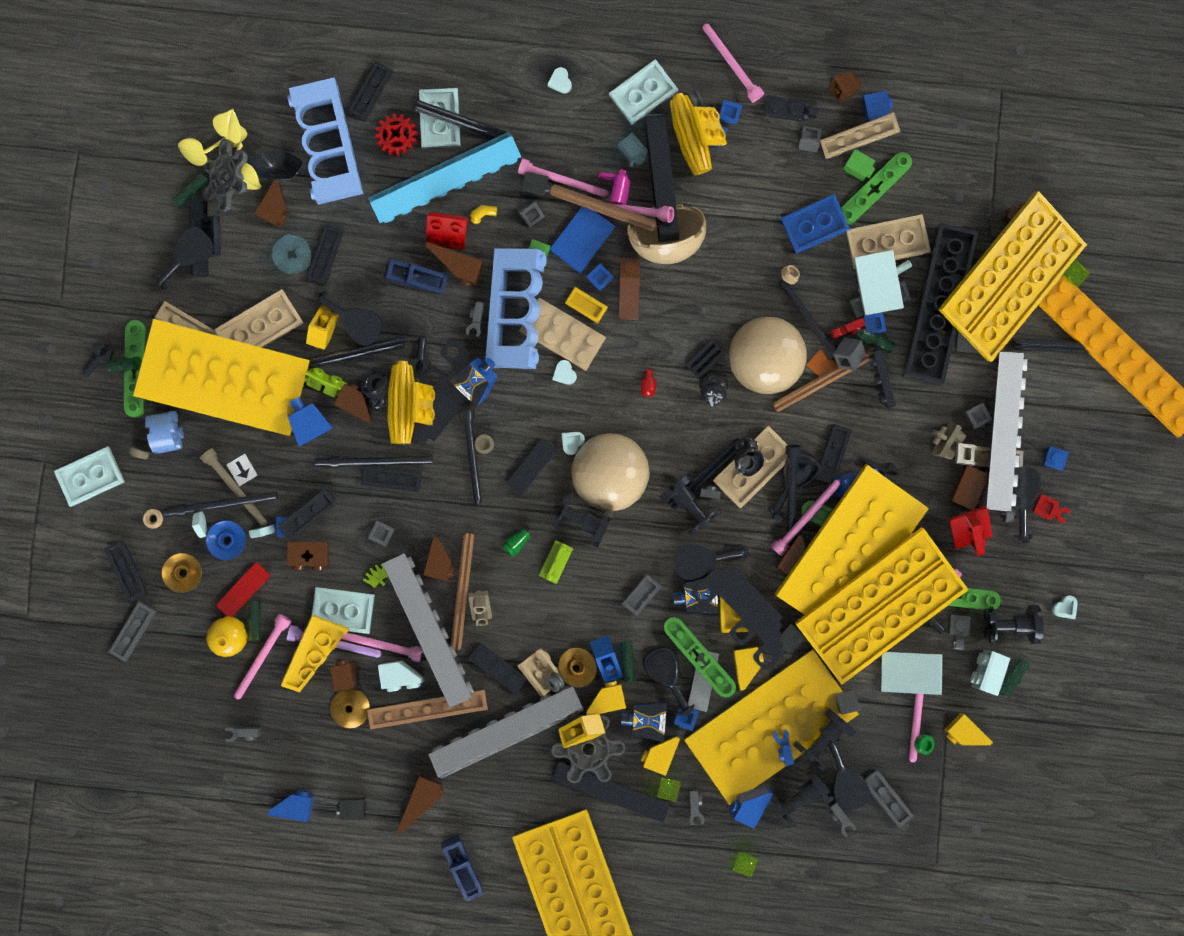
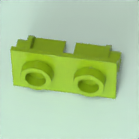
[304,368,347,398]
[539,540,573,584]

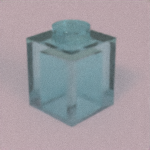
[617,133,647,167]

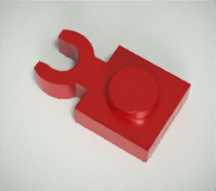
[830,318,866,340]
[1032,494,1071,523]

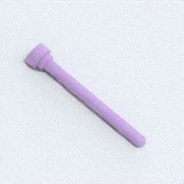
[287,625,381,658]

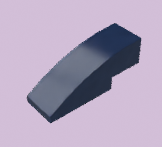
[383,259,448,294]
[441,834,484,902]

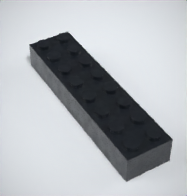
[902,223,979,386]

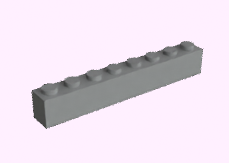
[383,554,474,708]
[428,686,584,779]

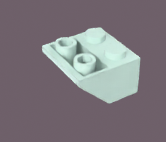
[970,650,1010,696]
[378,660,425,692]

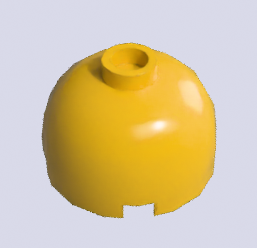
[206,616,248,657]

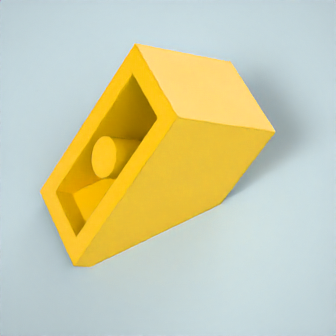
[306,305,339,350]
[733,647,764,690]
[586,681,626,715]
[944,713,993,745]
[558,714,605,748]
[641,735,680,776]

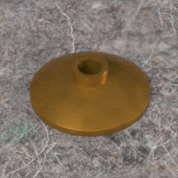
[162,553,202,593]
[558,648,597,687]
[330,689,370,728]

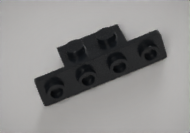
[189,198,221,277]

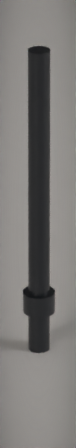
[315,456,433,468]
[162,491,278,517]

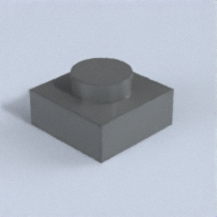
[964,403,992,429]
[699,486,721,500]
[368,521,395,547]

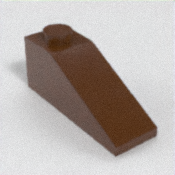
[426,242,484,287]
[619,258,640,320]
[396,775,444,834]

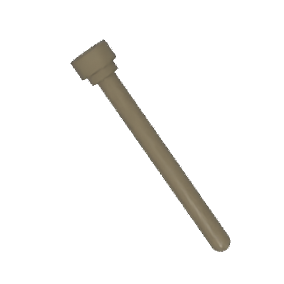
[200,448,267,527]

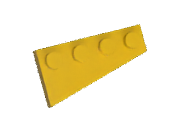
[281,614,349,693]

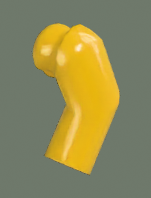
[470,205,497,224]

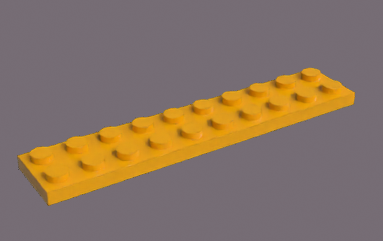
[1038,274,1184,438]

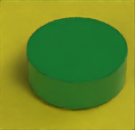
[914,734,935,755]

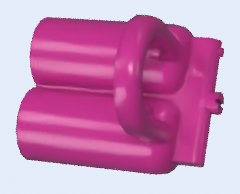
[597,169,631,205]

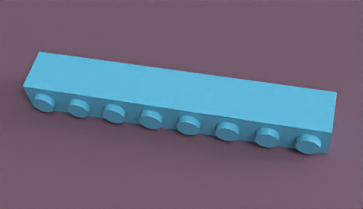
[368,132,521,223]

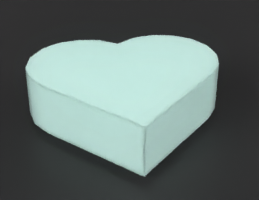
[548,67,572,94]
[553,360,577,385]
[562,432,585,455]
[192,511,208,538]
[249,525,275,538]
[1052,596,1077,619]

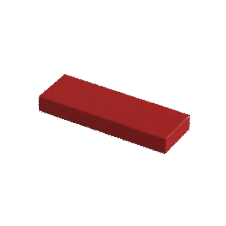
[216,562,272,617]

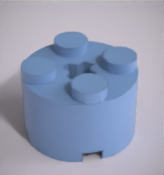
[145,411,184,454]

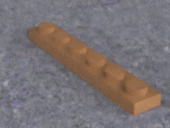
[367,689,488,729]

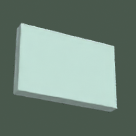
[609,59,678,125]
[419,88,461,149]
[854,250,904,316]
[54,446,125,507]
[312,587,375,634]
[881,652,942,695]

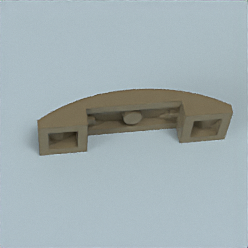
[955,443,1024,468]

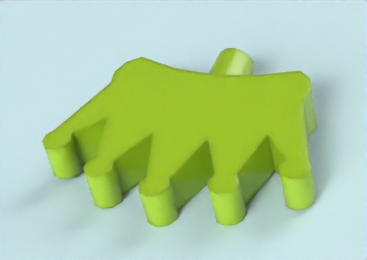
[363,563,389,588]

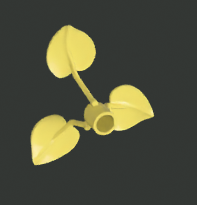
[178,109,262,190]

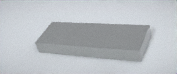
[688,651,719,712]

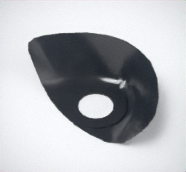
[247,151,303,180]

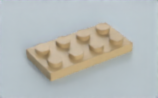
[846,214,931,269]
[214,289,303,348]
[519,298,606,371]
[713,426,787,509]

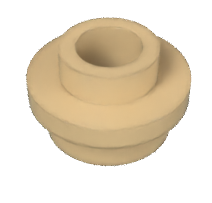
[781,265,800,284]
[143,509,163,529]

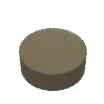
[474,434,494,454]
[129,446,150,459]

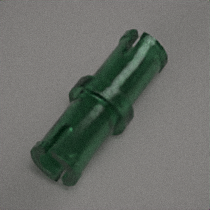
[172,173,209,208]
[856,328,895,354]
[106,356,142,373]
[247,601,263,641]
[620,641,636,682]
[999,659,1030,699]

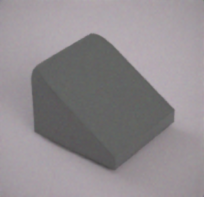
[798,126,822,152]
[516,198,545,228]
[835,690,861,715]

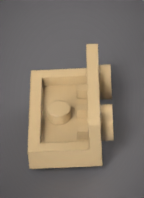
[518,648,560,697]

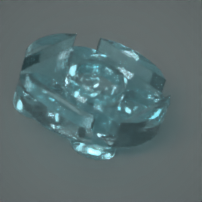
[272,234,312,274]

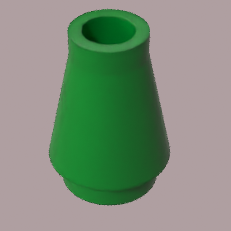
[501,528,531,557]

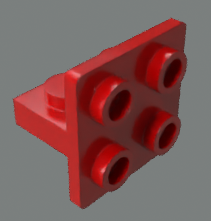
[426,212,469,250]
[949,506,993,556]

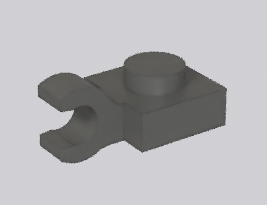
[466,302,485,338]
[948,615,971,650]
[225,727,261,742]
[689,789,705,825]
[828,801,856,837]

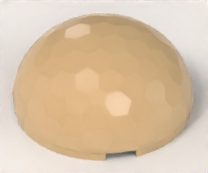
[628,204,706,264]
[729,317,807,394]
[571,433,650,511]

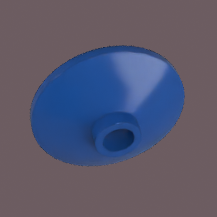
[206,521,246,560]

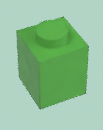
[843,149,875,182]

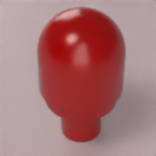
[640,370,656,397]

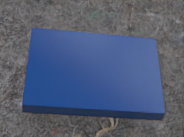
[781,194,850,254]
[549,207,615,274]

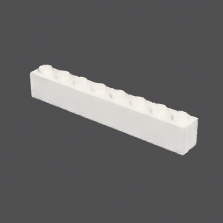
[987,352,1028,511]

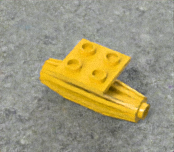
[670,93,727,176]
[387,361,435,444]

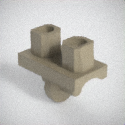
[930,423,966,460]
[468,590,492,626]

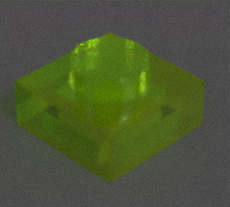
[1063,260,1091,288]
[657,777,681,802]
[732,851,759,878]

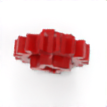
[375,113,418,157]

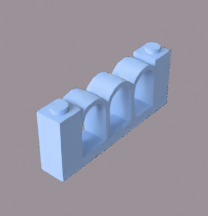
[287,78,364,205]
[486,249,547,369]

